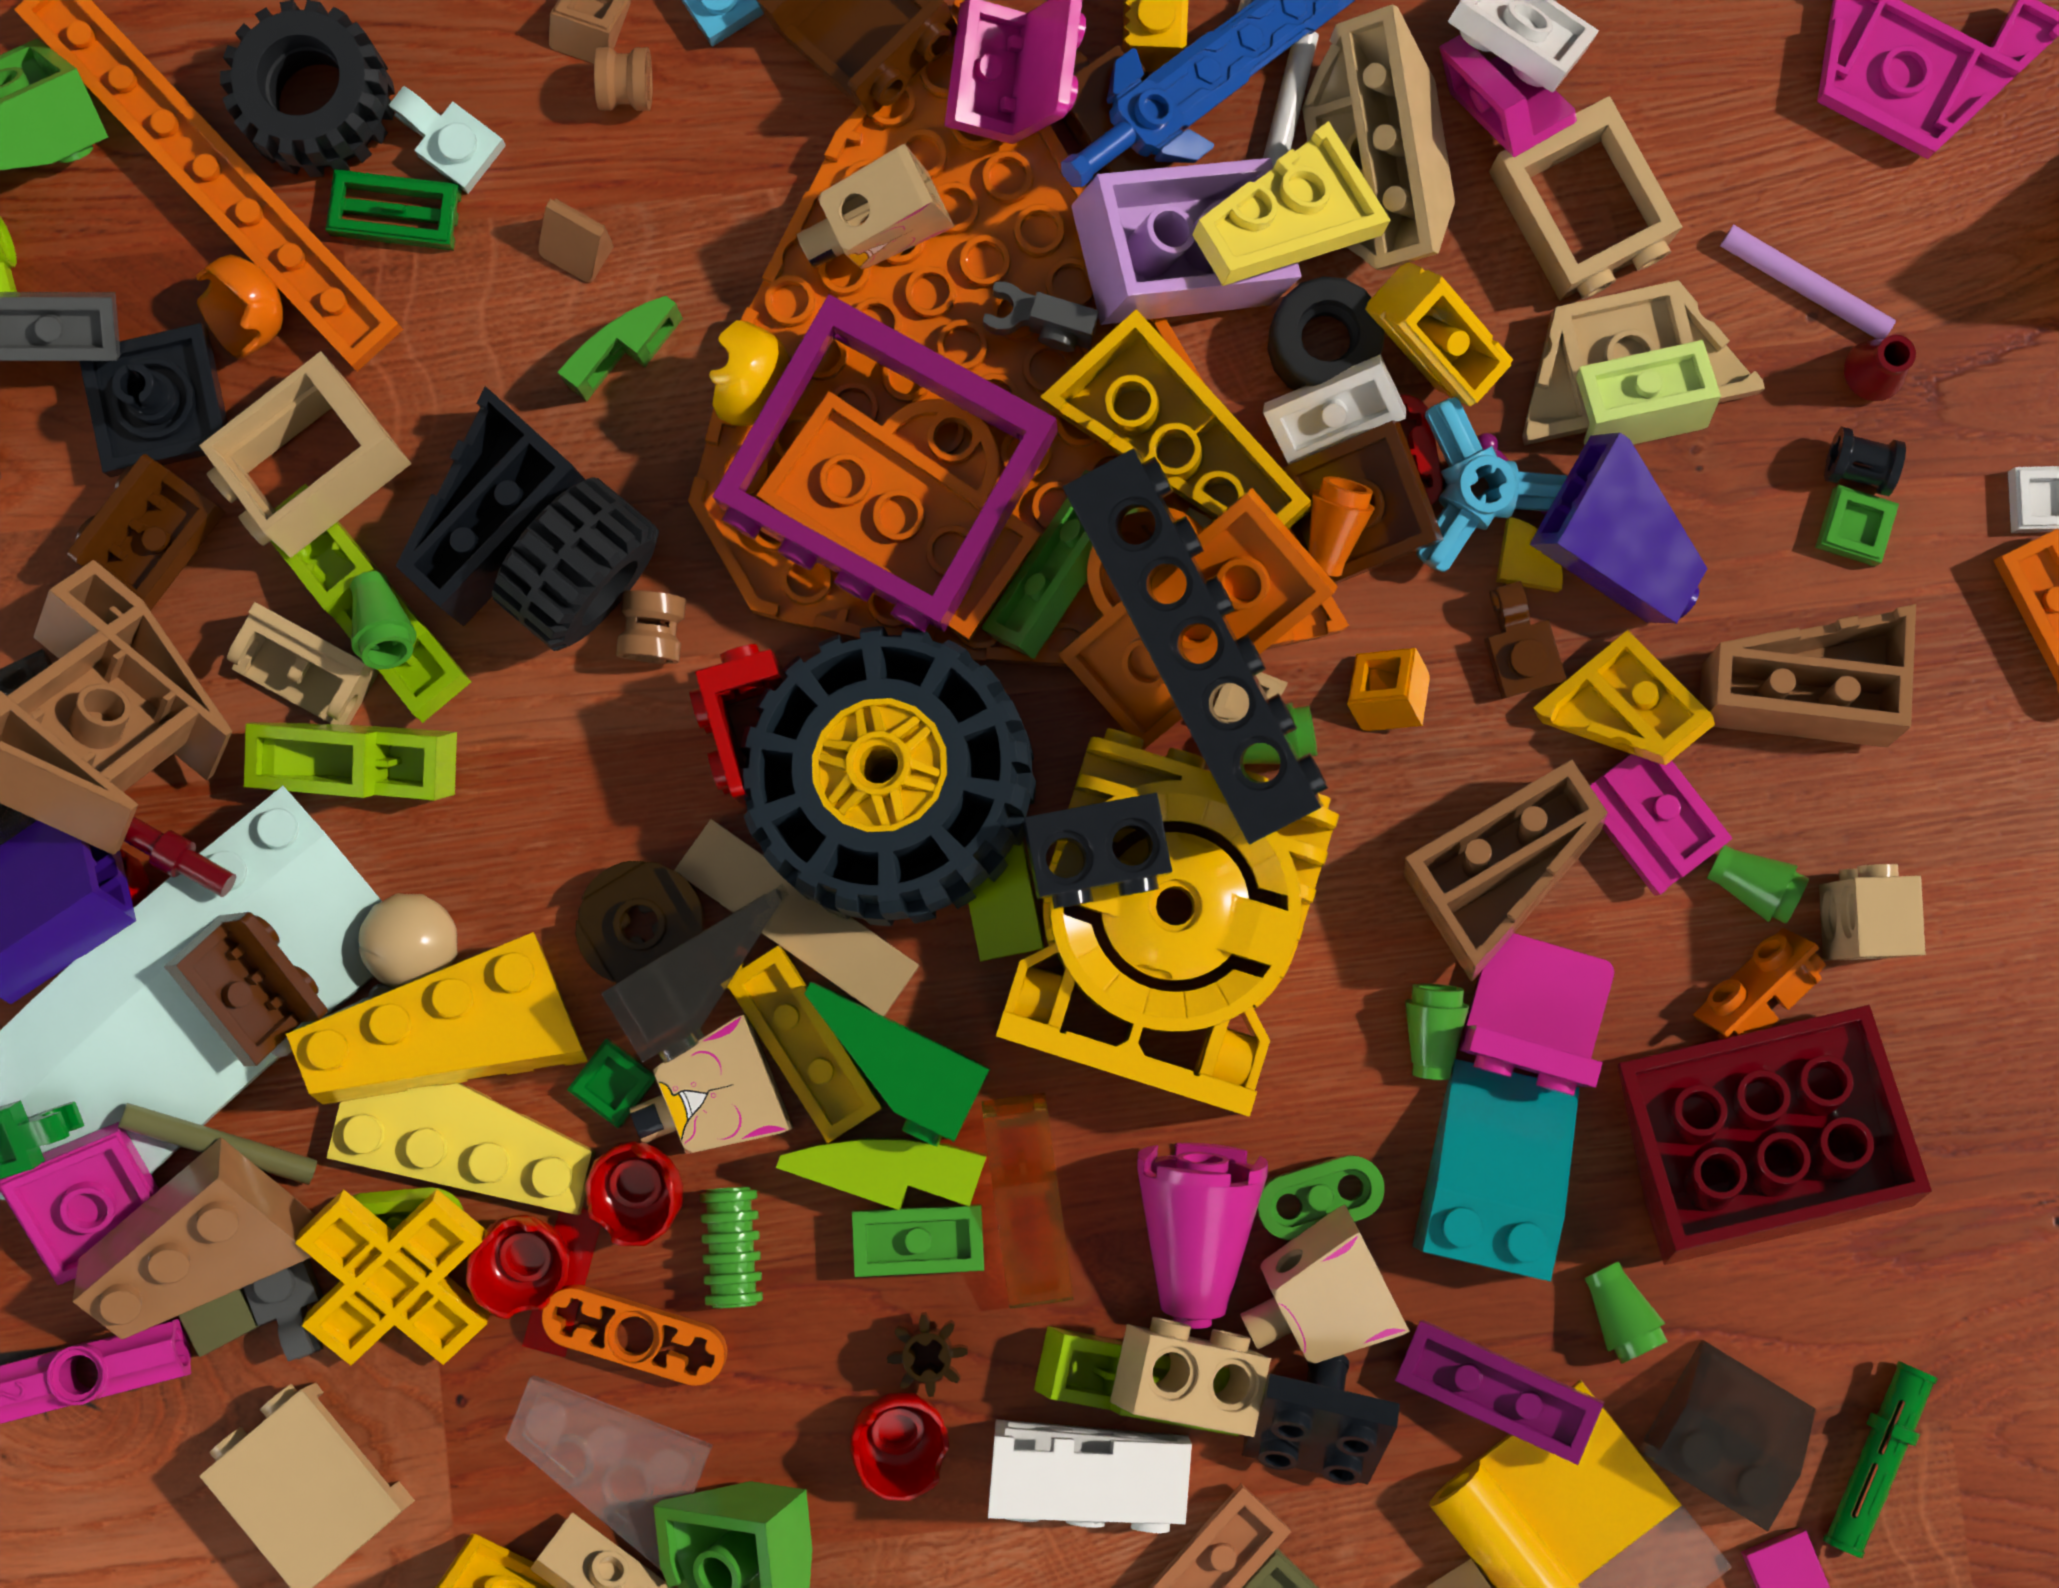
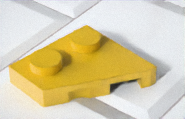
[1533,630,1715,766]

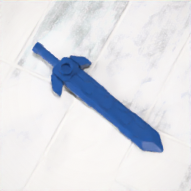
[1061,0,1355,187]

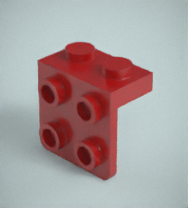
[689,644,785,805]

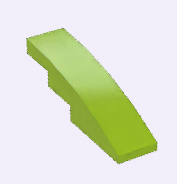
[270,484,471,723]

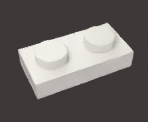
[1263,354,1406,465]

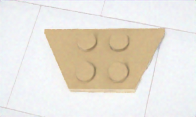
[1522,280,1765,446]

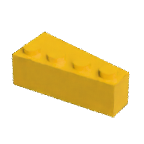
[1040,309,1311,530]
[286,932,588,1105]

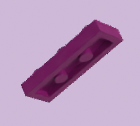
[1395,1320,1605,1465]

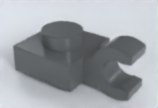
[983,282,1099,352]
[243,1259,324,1361]

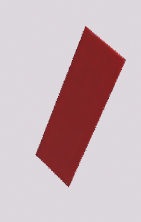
[522,1208,601,1358]

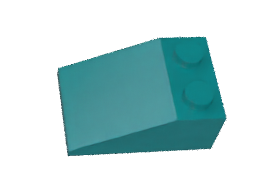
[1412,1059,1580,1282]

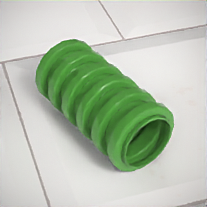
[699,1187,763,1308]

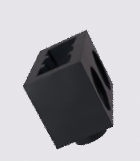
[1022,793,1172,909]

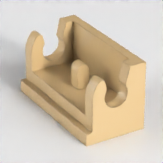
[227,602,379,725]

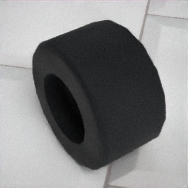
[1267,276,1385,390]

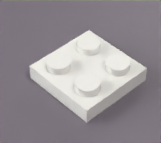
[1448,0,1599,93]

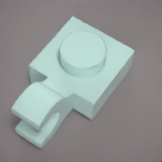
[388,86,506,194]

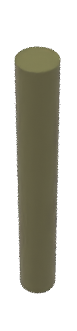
[118,1103,317,1185]

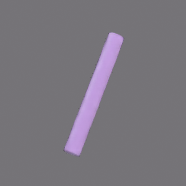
[1720,224,1896,339]

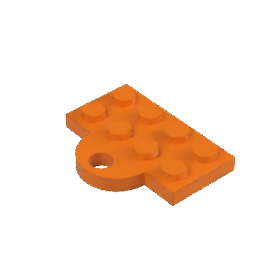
[756,391,1041,642]
[1058,488,1338,750]

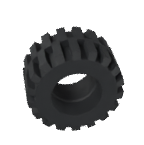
[220,0,395,177]
[492,477,659,651]

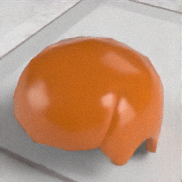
[196,255,283,359]

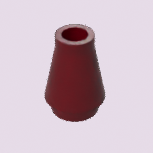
[1844,335,1916,401]

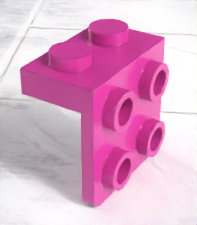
[945,0,1086,144]
[1458,933,1614,1096]

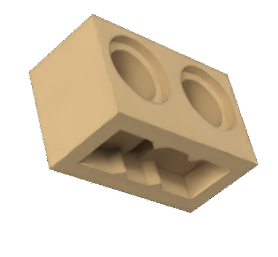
[1819,864,1926,961]
[1110,1317,1271,1437]

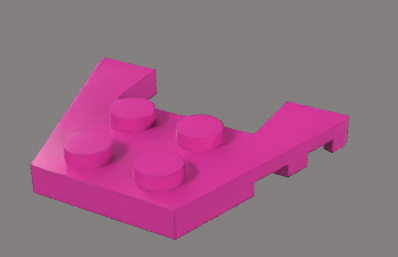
[1817,0,2059,159]

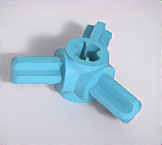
[1416,397,1567,572]

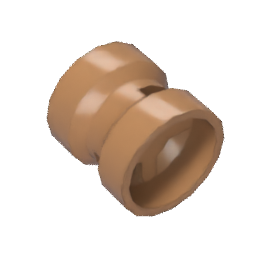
[616,590,686,664]

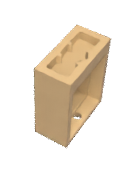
[1489,96,1683,301]
[199,351,412,558]

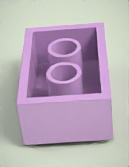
[1071,158,1302,325]

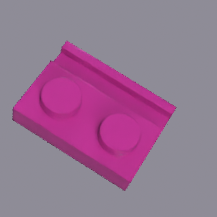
[1590,754,1733,896]

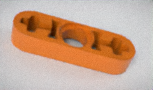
[542,1285,727,1386]

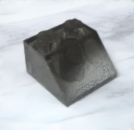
[1638,1340,1816,1531]

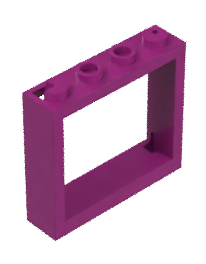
[712,294,1058,632]

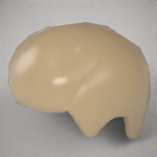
[358,893,458,989]

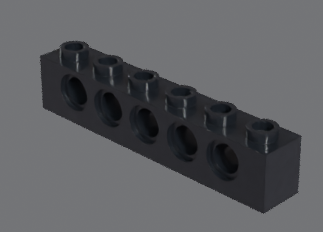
[1063,448,1328,845]

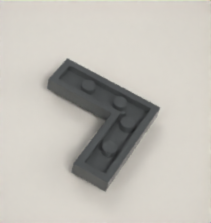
[0,292,121,479]

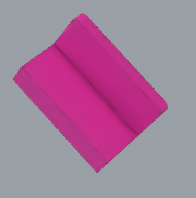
[1439,34,1577,157]

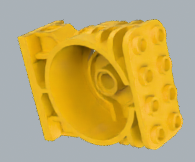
[996,728,1340,1117]

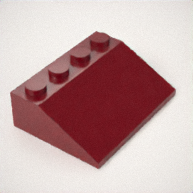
[1617,1005,1932,1265]

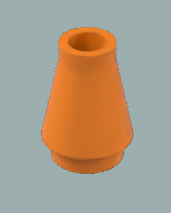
[1308,476,1375,577]

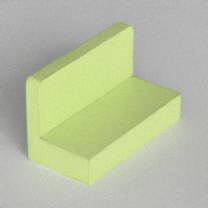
[1576,340,1721,445]

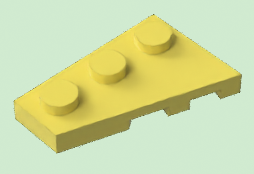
[1192,121,1391,286]

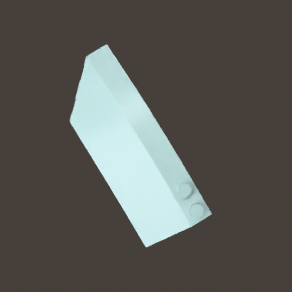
[0,786,382,1200]

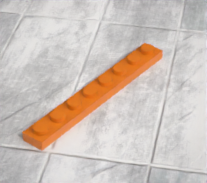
[14,0,404,372]

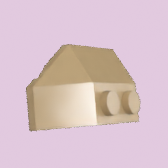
[1302,4,1455,271]

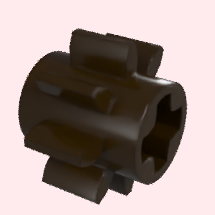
[887,1312,968,1397]

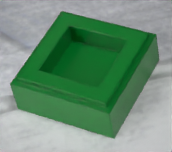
[567,1038,657,1128]

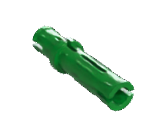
[1823,1361,1938,1559]

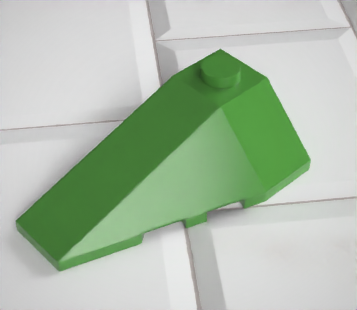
[0,38,108,170]
[653,1481,812,1588]

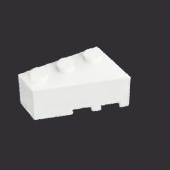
[988,1419,1192,1533]

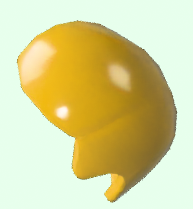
[709,320,791,427]

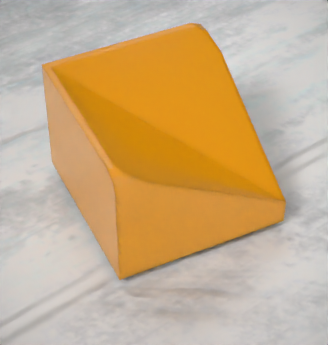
[1347,648,1430,731]

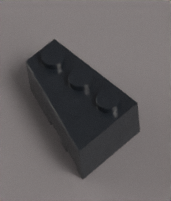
[396,386,586,627]

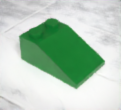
[804,982,990,1147]

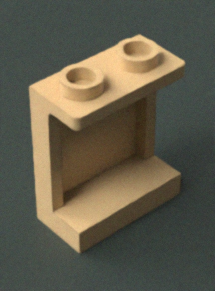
[199,1382,415,1588]

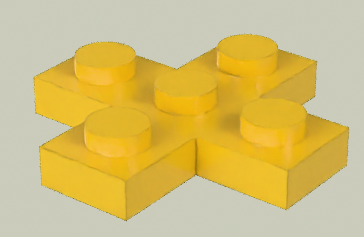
[295,1189,490,1366]

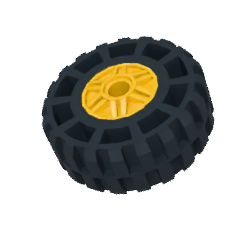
[739,626,1036,926]

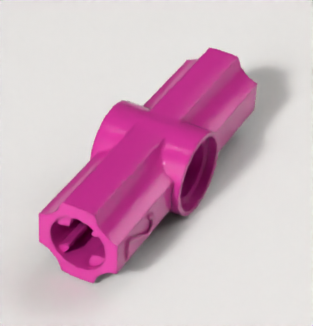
[0,1319,192,1424]

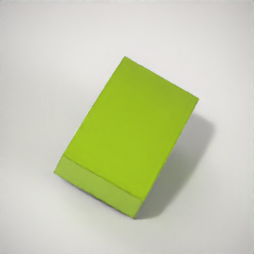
[969,839,1044,962]

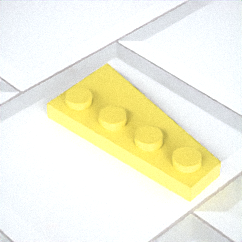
[326,1083,596,1215]

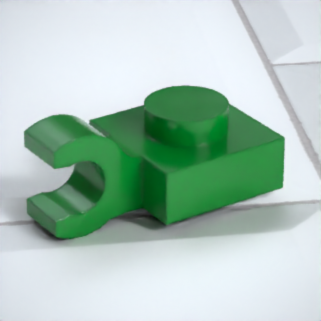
[0,1100,85,1179]

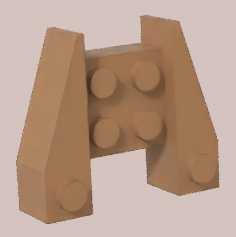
[0,560,232,855]

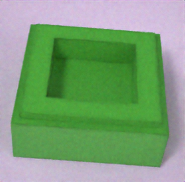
[1815,485,1899,567]

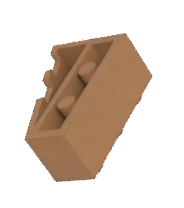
[1699,604,1916,747]
[1403,759,1608,982]
[72,1137,315,1340]

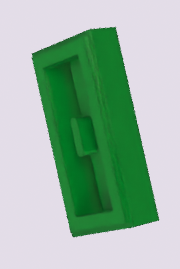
[325,169,462,251]

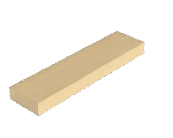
[674,819,920,1016]

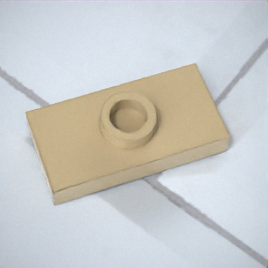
[530,1512,673,1588]

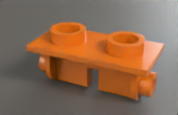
[1692,928,1826,1040]

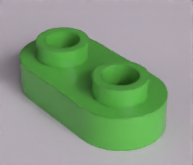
[1257,1155,1384,1240]

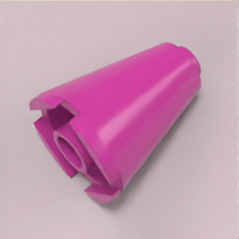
[1137,1143,1268,1329]

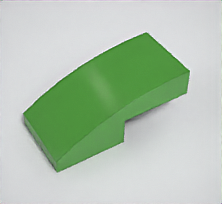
[557,296,683,401]

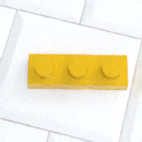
[724,945,884,1143]

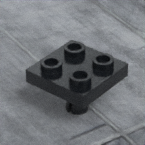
[79,323,228,477]
[1242,1355,1400,1485]

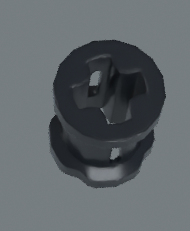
[1824,426,1906,497]

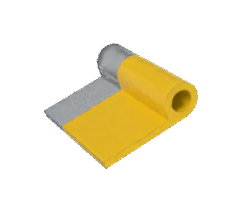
[1429,1379,1732,1588]

